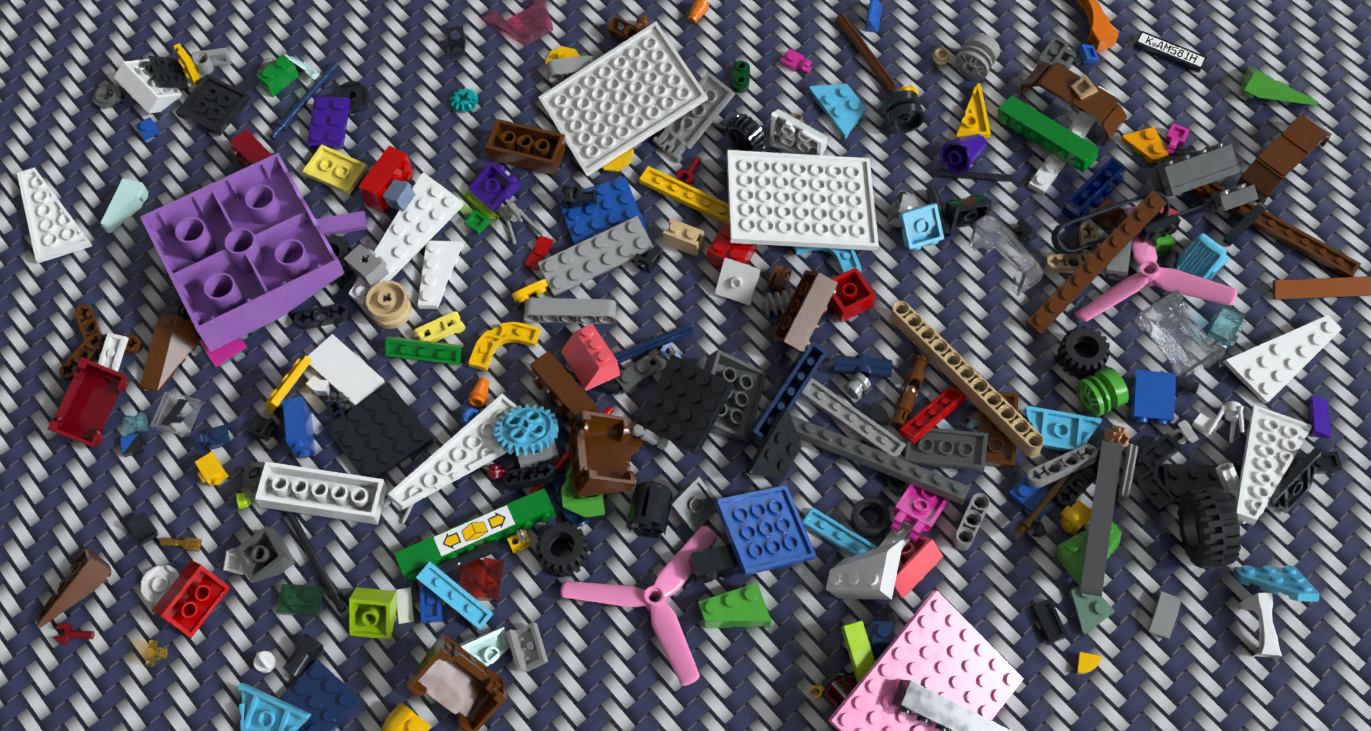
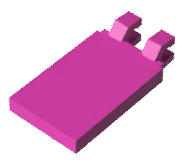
[890,484,949,542]

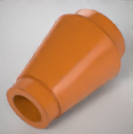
[687,0,709,24]
[468,378,490,407]

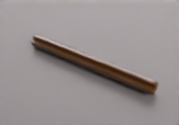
[836,14,897,92]

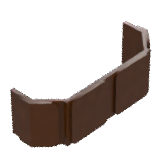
[1019,63,1127,146]
[1237,115,1332,204]

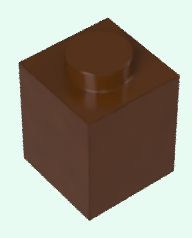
[1093,198,1125,232]

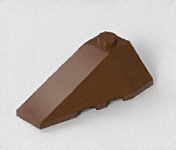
[140,312,201,392]
[36,546,111,627]

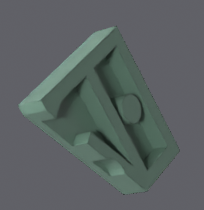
[1070,585,1115,636]

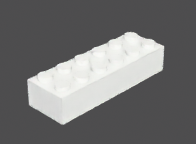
[255,462,387,525]

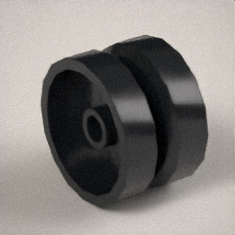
[881,90,925,134]

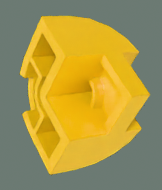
[381,702,431,731]

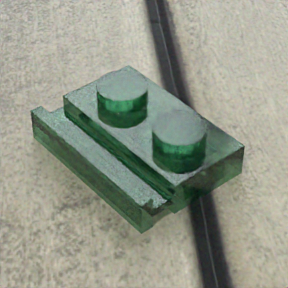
[276,584,324,618]

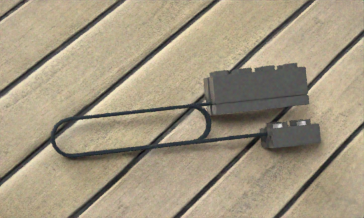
[1051,143,1259,253]

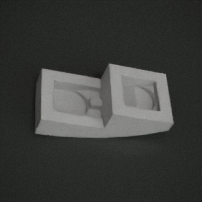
[1148,591,1182,639]

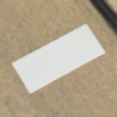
[395,587,414,624]

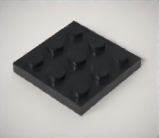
[176,74,251,136]

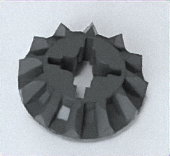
[92,84,122,109]
[243,462,265,492]

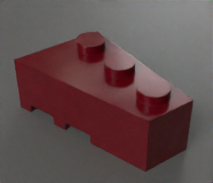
[229,129,272,167]

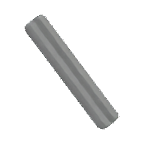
[1117,444,1138,500]

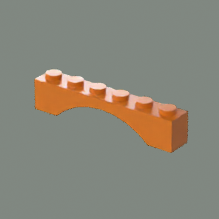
[1075,0,1119,52]

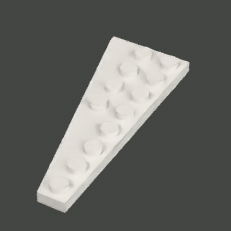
[349,172,464,307]
[388,394,518,510]
[1235,405,1312,525]

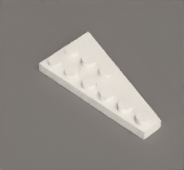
[17,167,92,263]
[1223,315,1342,404]

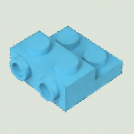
[900,203,944,251]

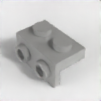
[506,622,548,672]

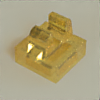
[146,640,168,667]

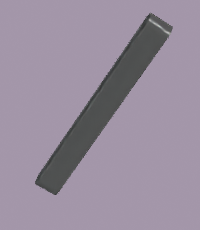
[1080,440,1123,597]

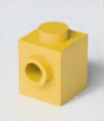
[195,452,229,487]
[1059,499,1092,536]

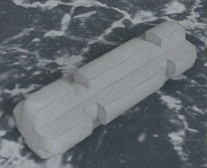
[631,424,668,450]

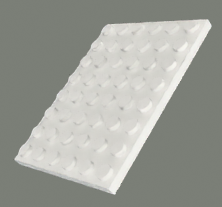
[539,22,708,176]
[727,150,879,251]

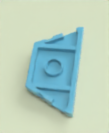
[809,84,866,139]
[1024,406,1102,452]
[238,683,311,731]

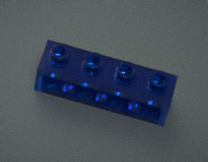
[1062,157,1127,223]

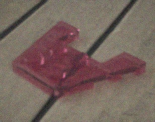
[483,0,553,46]

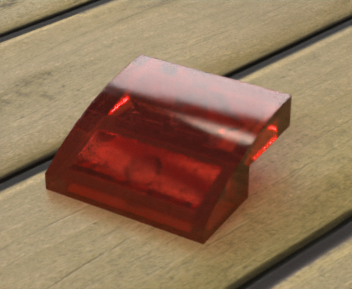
[459,558,504,601]

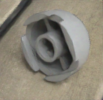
[887,190,919,228]

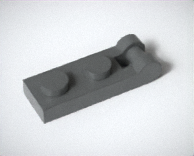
[614,349,667,394]

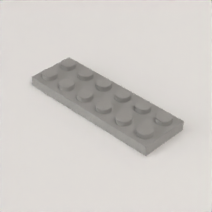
[538,216,654,297]

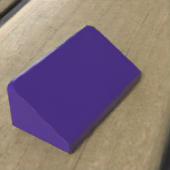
[1307,396,1331,438]

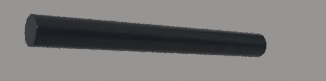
[938,170,1012,182]

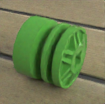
[1076,367,1129,418]

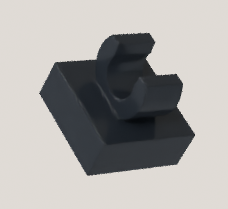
[1013,218,1038,242]

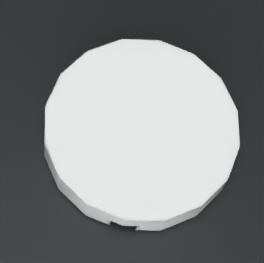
[140,565,180,605]

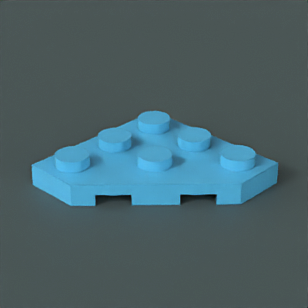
[1233,565,1320,602]

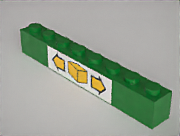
[394,488,556,581]

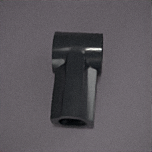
[283,634,324,679]

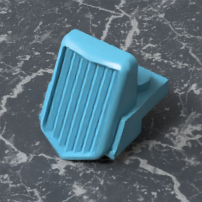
[1175,233,1230,280]

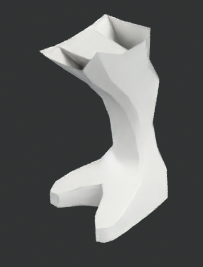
[1240,593,1282,662]

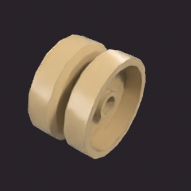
[366,281,412,329]

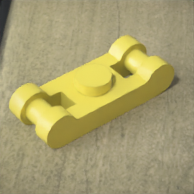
[413,312,466,342]

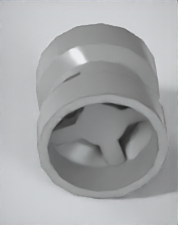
[844,372,871,400]

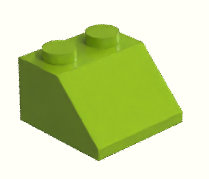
[349,587,397,640]

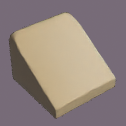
[1071,74,1098,100]

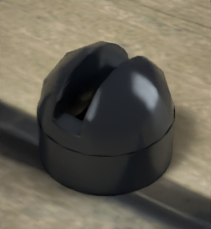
[1030,520,1047,538]

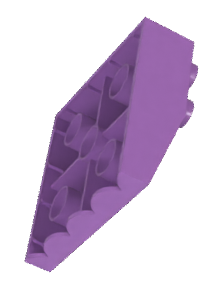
[140,153,344,352]

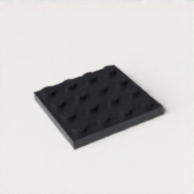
[636,354,734,455]
[325,382,433,479]

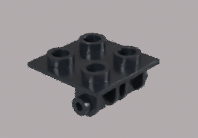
[145,55,189,89]

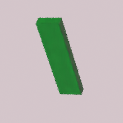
[385,336,461,365]

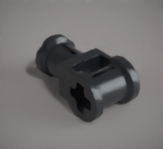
[560,184,597,209]

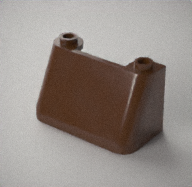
[569,411,636,497]
[407,634,507,731]

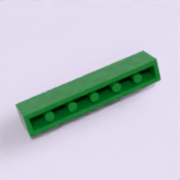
[997,96,1098,172]

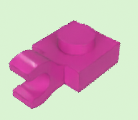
[780,49,812,73]
[1165,123,1189,156]

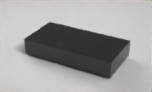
[1031,599,1069,645]

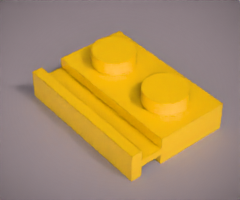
[173,43,201,84]

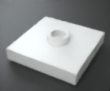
[715,258,761,306]

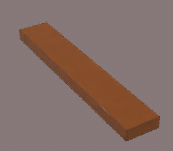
[1273,276,1371,300]

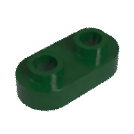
[732,61,750,93]

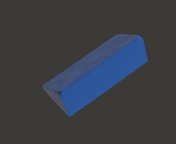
[865,0,882,33]

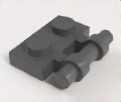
[1037,36,1079,69]

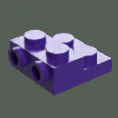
[468,161,521,212]

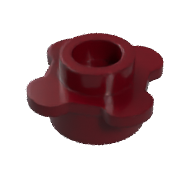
[483,464,506,478]

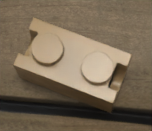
[663,218,704,257]

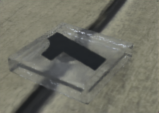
[150,392,203,437]

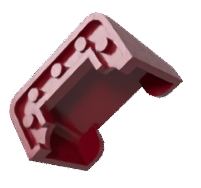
[48,357,130,447]

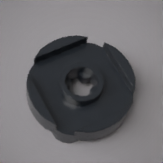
[334,81,370,114]

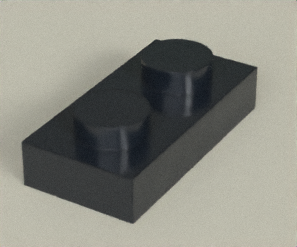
[1140,215,1181,243]

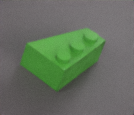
[698,583,771,628]

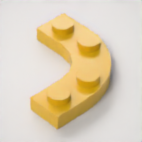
[468,322,541,371]

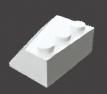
[114,59,182,113]
[769,109,828,156]
[826,540,903,600]

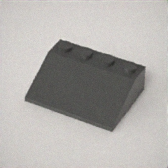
[704,350,767,442]

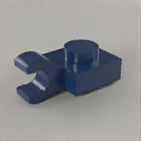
[193,424,232,450]

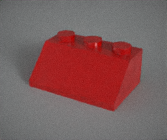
[151,560,231,638]

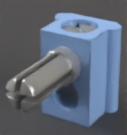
[660,344,682,362]

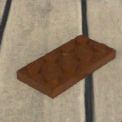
[976,390,1019,468]

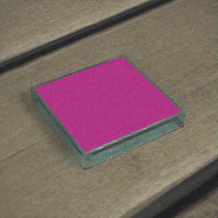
[198,337,250,369]

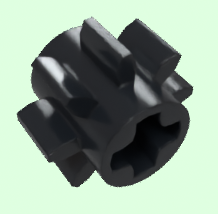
[325,392,351,417]

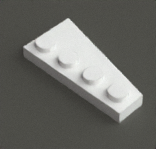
[418,241,464,309]

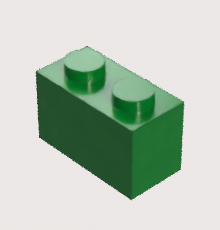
[256,54,299,97]

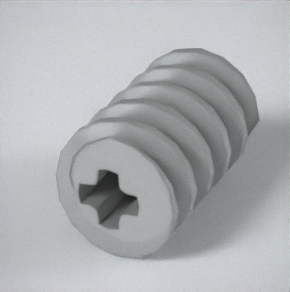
[763,289,794,317]

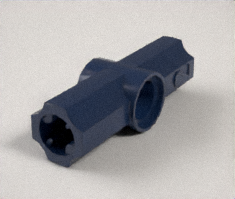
[833,354,893,378]

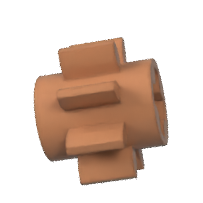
[1104,425,1129,447]

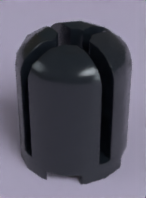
[626,481,673,538]

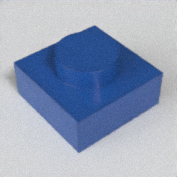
[1077,44,1099,64]
[135,117,161,141]

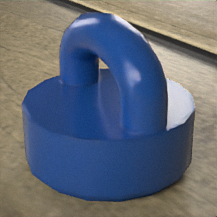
[460,408,479,426]

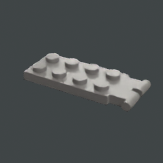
[652,72,735,163]

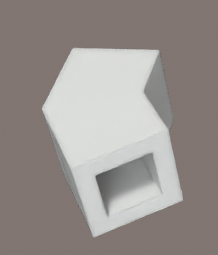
[306,375,330,396]
[1191,413,1217,434]

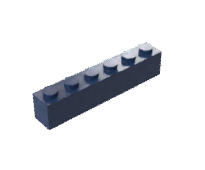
[745,341,828,446]

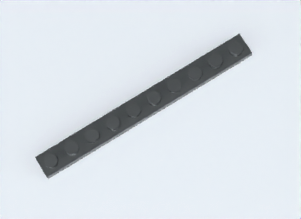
[790,415,970,505]

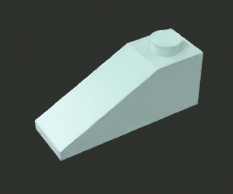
[100,178,149,233]

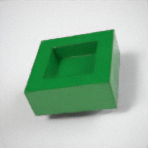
[464,210,491,235]

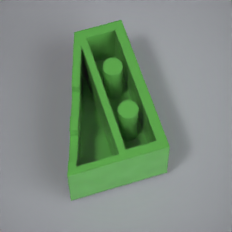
[1056,521,1122,587]

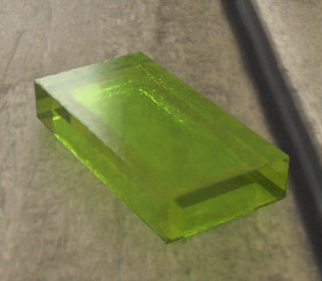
[464,191,500,221]

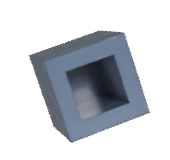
[383,179,416,211]

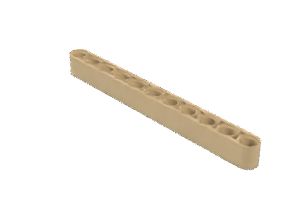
[891,301,1044,457]

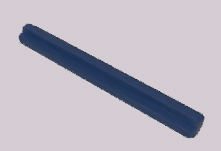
[613,324,693,364]

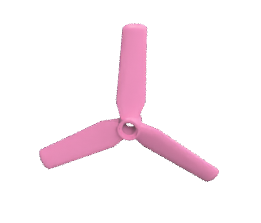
[1075,207,1238,322]
[560,526,717,686]

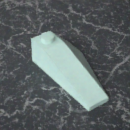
[421,627,510,666]

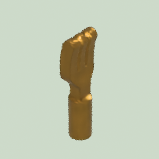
[160,537,202,552]

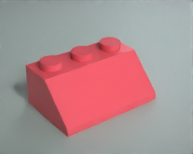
[561,324,620,391]
[893,535,943,599]

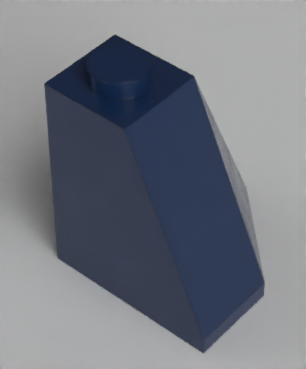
[847,621,894,662]

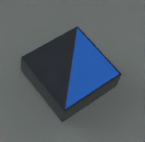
[120,433,144,457]

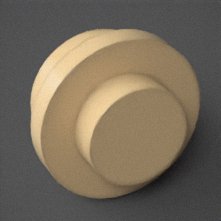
[932,48,950,65]

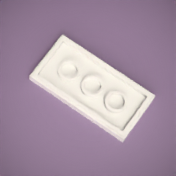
[308,334,385,406]

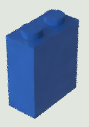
[1129,370,1176,425]
[283,397,316,458]

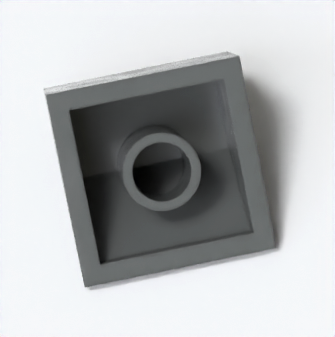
[234,526,296,583]

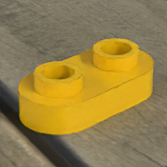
[512,279,548,303]

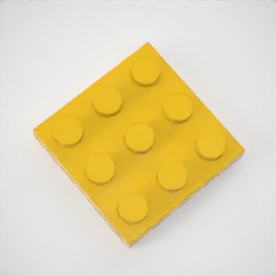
[264,356,312,416]

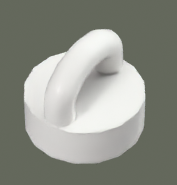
[254,651,276,673]

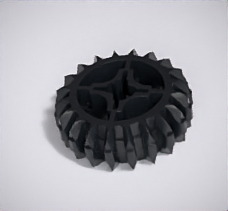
[726,113,769,152]

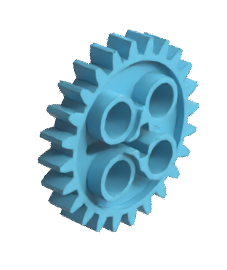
[494,404,559,457]

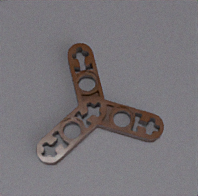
[59,304,143,382]

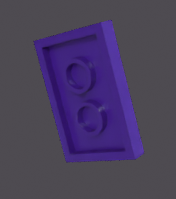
[307,97,350,149]

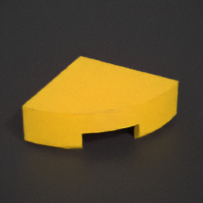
[1076,652,1101,674]

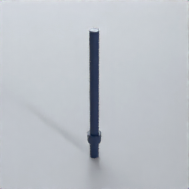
[269,62,338,140]

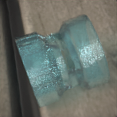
[122,412,149,435]

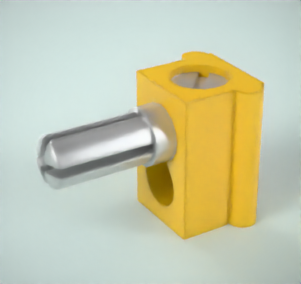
[507,529,532,554]

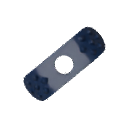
[552,474,590,527]

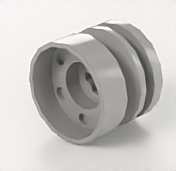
[954,32,1000,80]

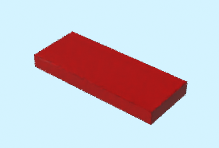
[525,235,554,271]

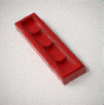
[899,386,966,444]

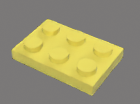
[302,145,368,195]

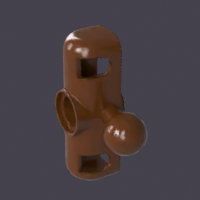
[607,15,650,42]

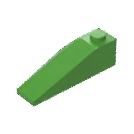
[1240,65,1319,105]
[561,466,605,517]

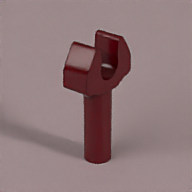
[677,156,701,185]
[53,623,95,645]

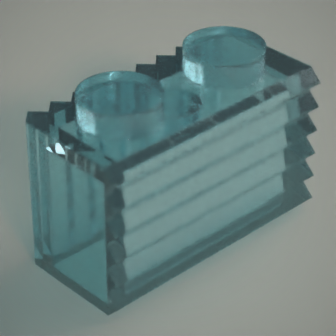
[1205,305,1246,350]

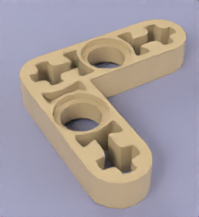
[1045,222,1099,273]

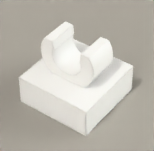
[1172,420,1199,445]

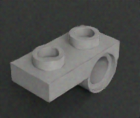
[192,48,232,75]

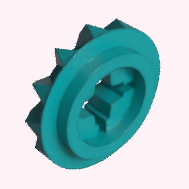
[450,87,478,112]

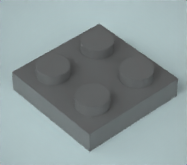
[669,476,717,533]

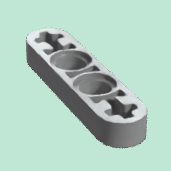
[1027,445,1098,488]

